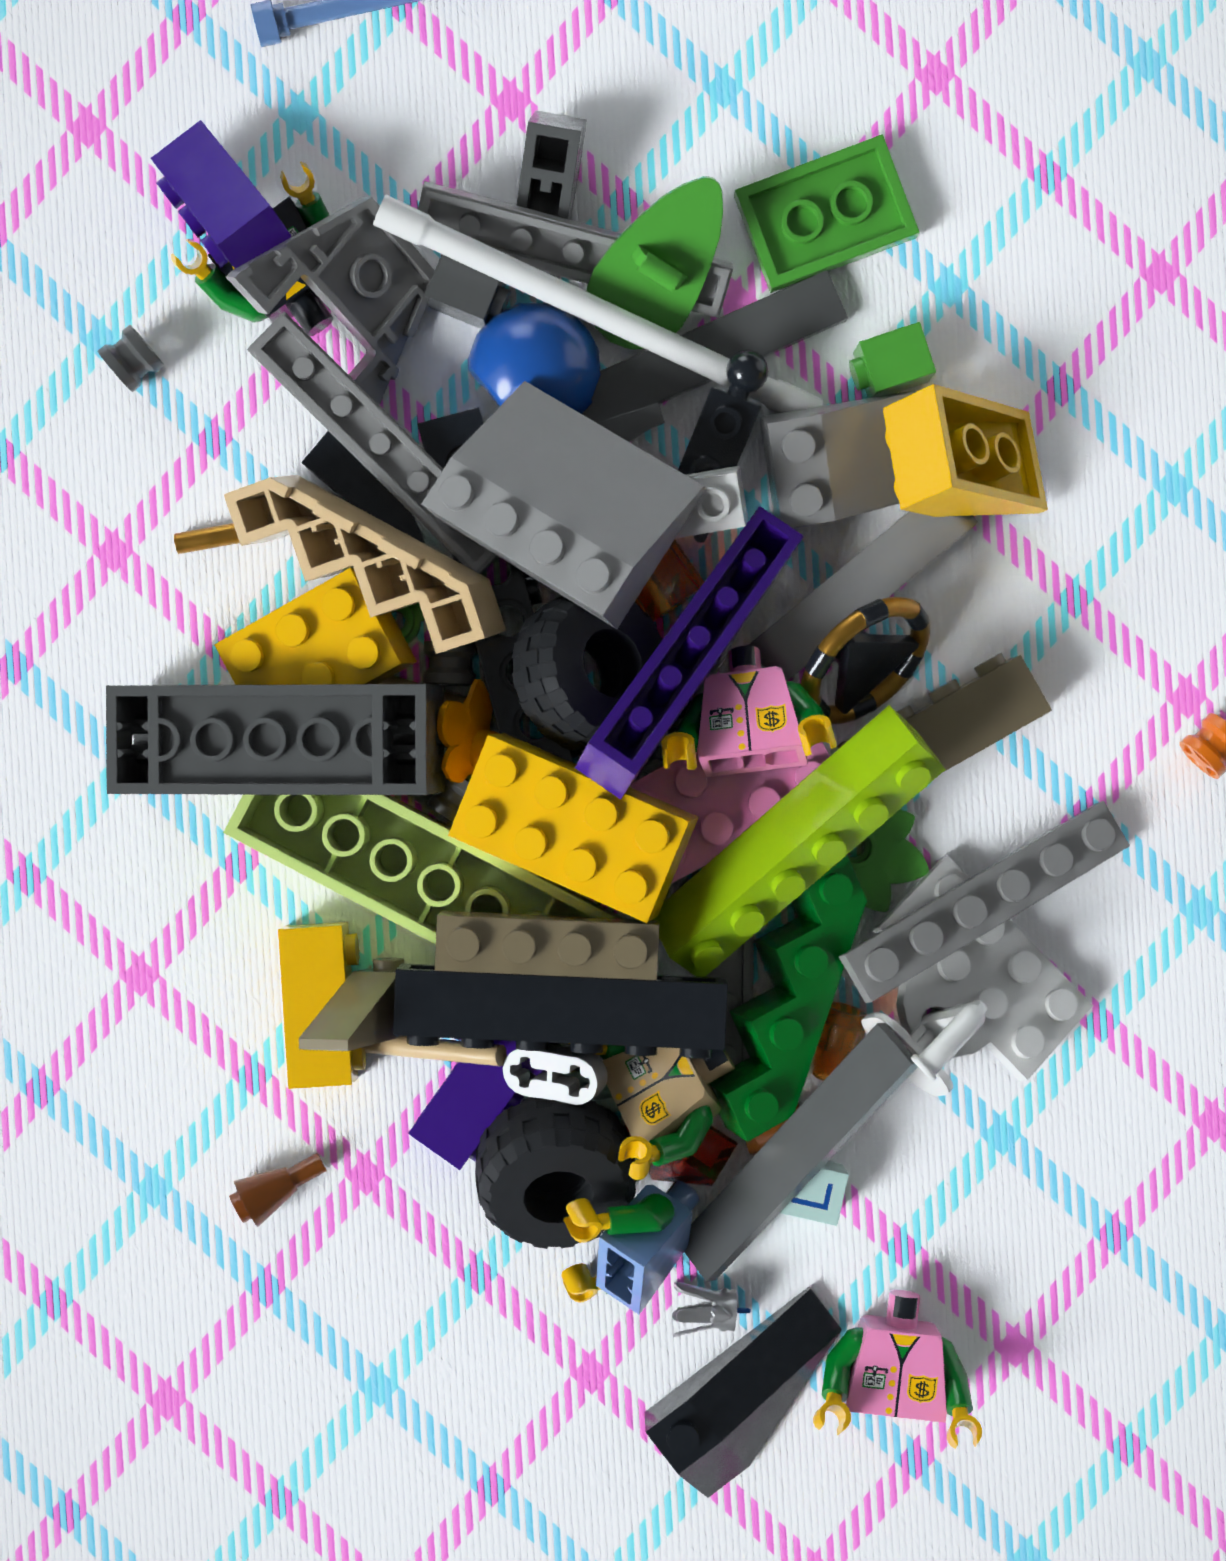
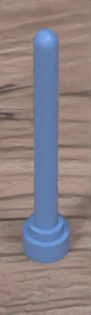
[250,0,423,48]

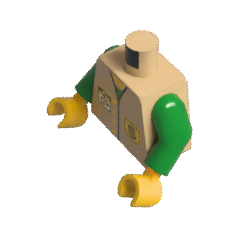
[567,1043,735,1180]

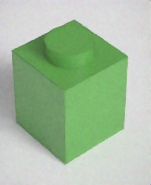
[849,322,936,398]

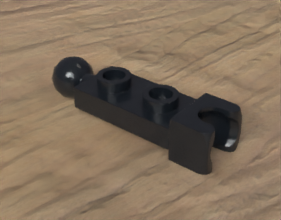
[678,350,769,543]

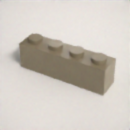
[837,652,1052,772]
[435,911,659,980]

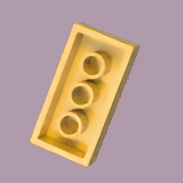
[448,733,699,923]

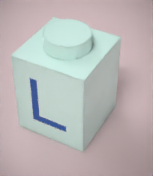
[780,1161,849,1226]

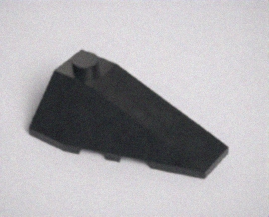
[644,1286,842,1498]

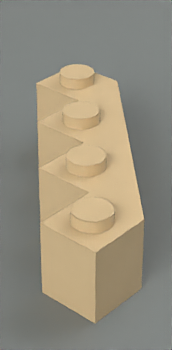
[223,475,507,654]

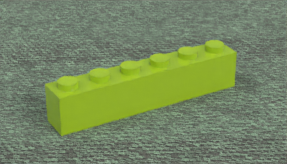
[652,705,946,977]

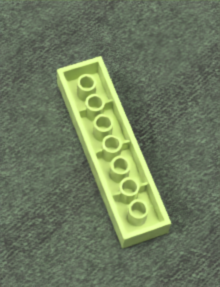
[223,795,625,945]

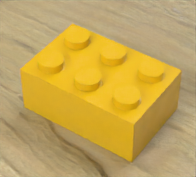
[214,568,417,685]

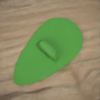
[586,176,723,349]

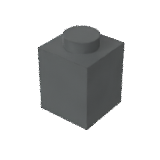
[425,254,511,329]

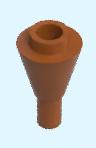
[229,1153,327,1227]

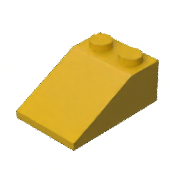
[883,384,1048,517]

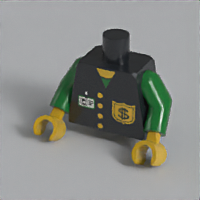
[171,162,333,336]

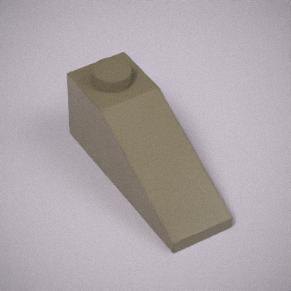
[299,958,405,1051]

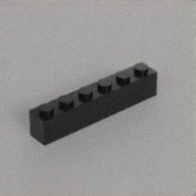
[393,963,728,1059]

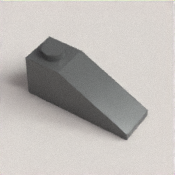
[517,110,587,279]

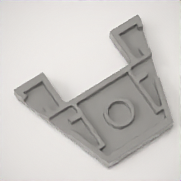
[226,197,435,405]

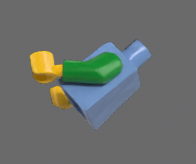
[561,1180,699,1315]

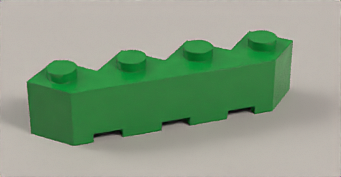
[710,855,867,1142]

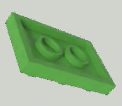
[734,134,920,293]

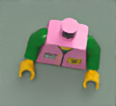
[661,645,837,777]
[813,1290,982,1449]

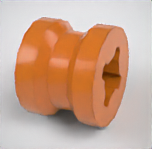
[1179,713,1226,779]

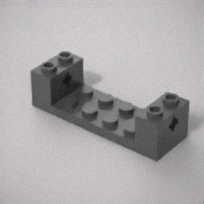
[106,684,445,795]

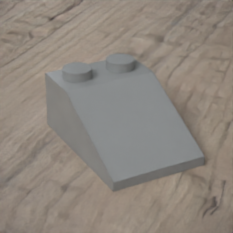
[760,390,917,528]

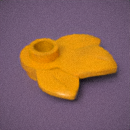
[437,679,498,783]

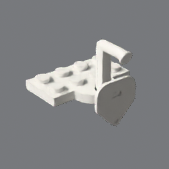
[861,855,1093,1097]

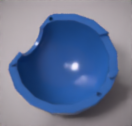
[468,303,600,414]

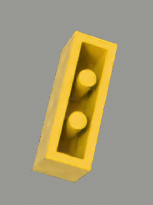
[278,922,366,1089]

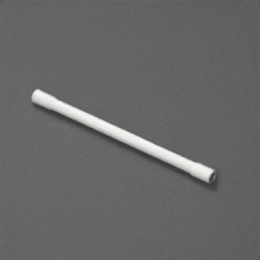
[373,195,823,414]

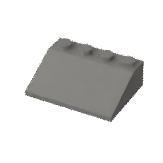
[421,381,706,629]

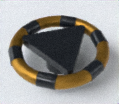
[801,597,930,725]

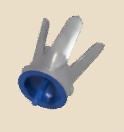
[671,1282,751,1337]

